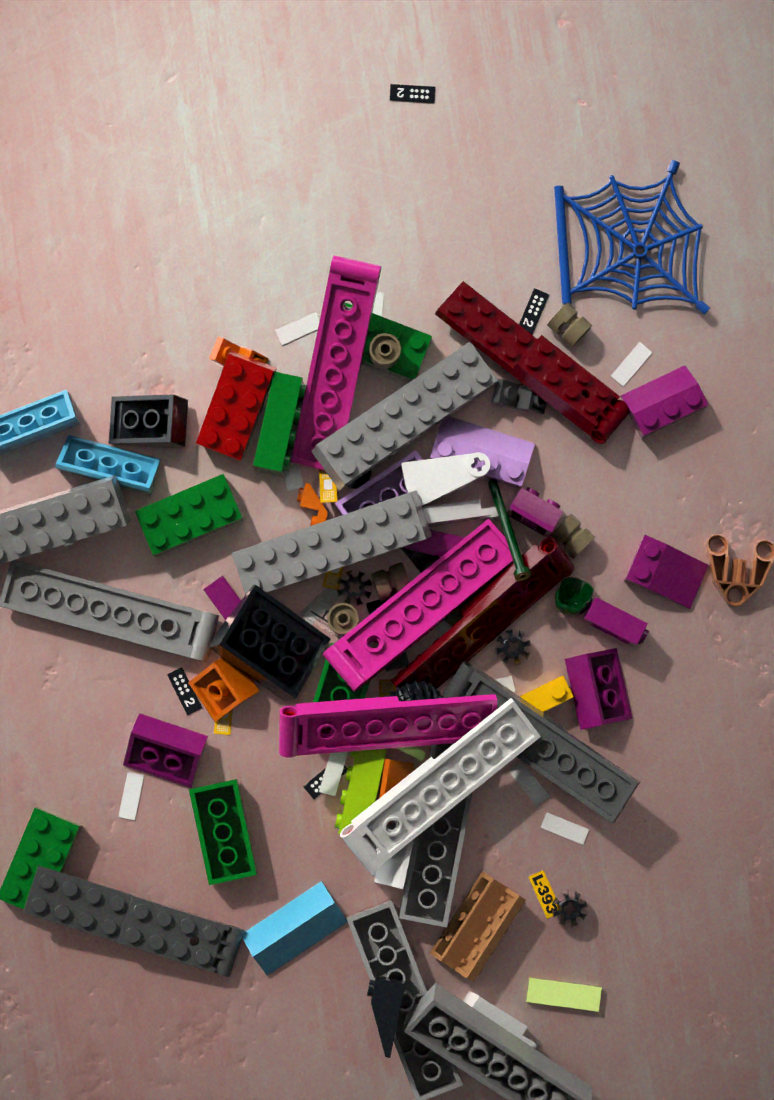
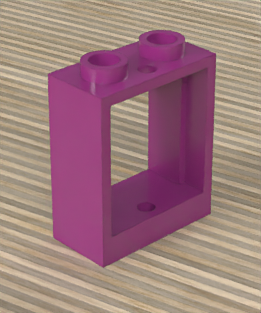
[582,597,649,647]

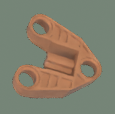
[705,534,774,607]

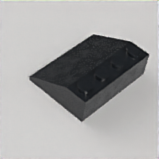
[208,584,331,701]

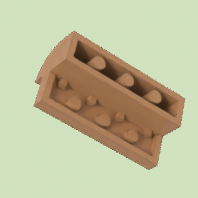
[430,871,526,982]

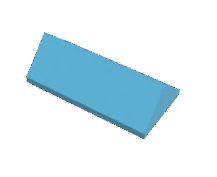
[0,390,80,455]
[55,435,161,495]
[243,881,348,975]

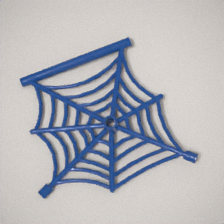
[554,160,710,315]

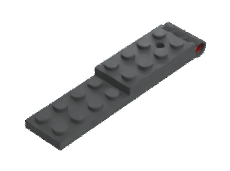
[442,661,640,823]
[23,865,245,977]

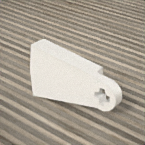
[401,452,490,507]
[422,499,499,527]
[463,991,540,1051]

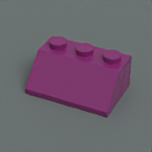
[620,365,709,439]
[565,648,633,730]
[123,713,208,788]

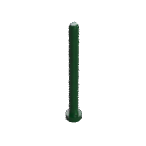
[488,478,531,581]

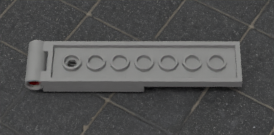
[0,560,219,662]

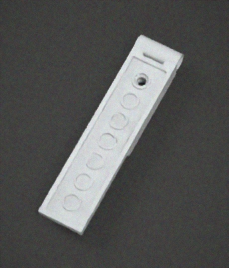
[340,698,541,872]

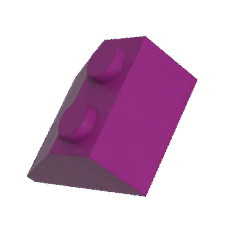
[507,487,563,538]
[624,535,709,609]

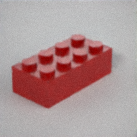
[196,351,277,461]

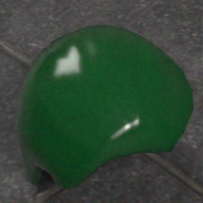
[555,577,594,616]

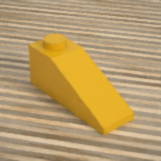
[520,675,573,712]

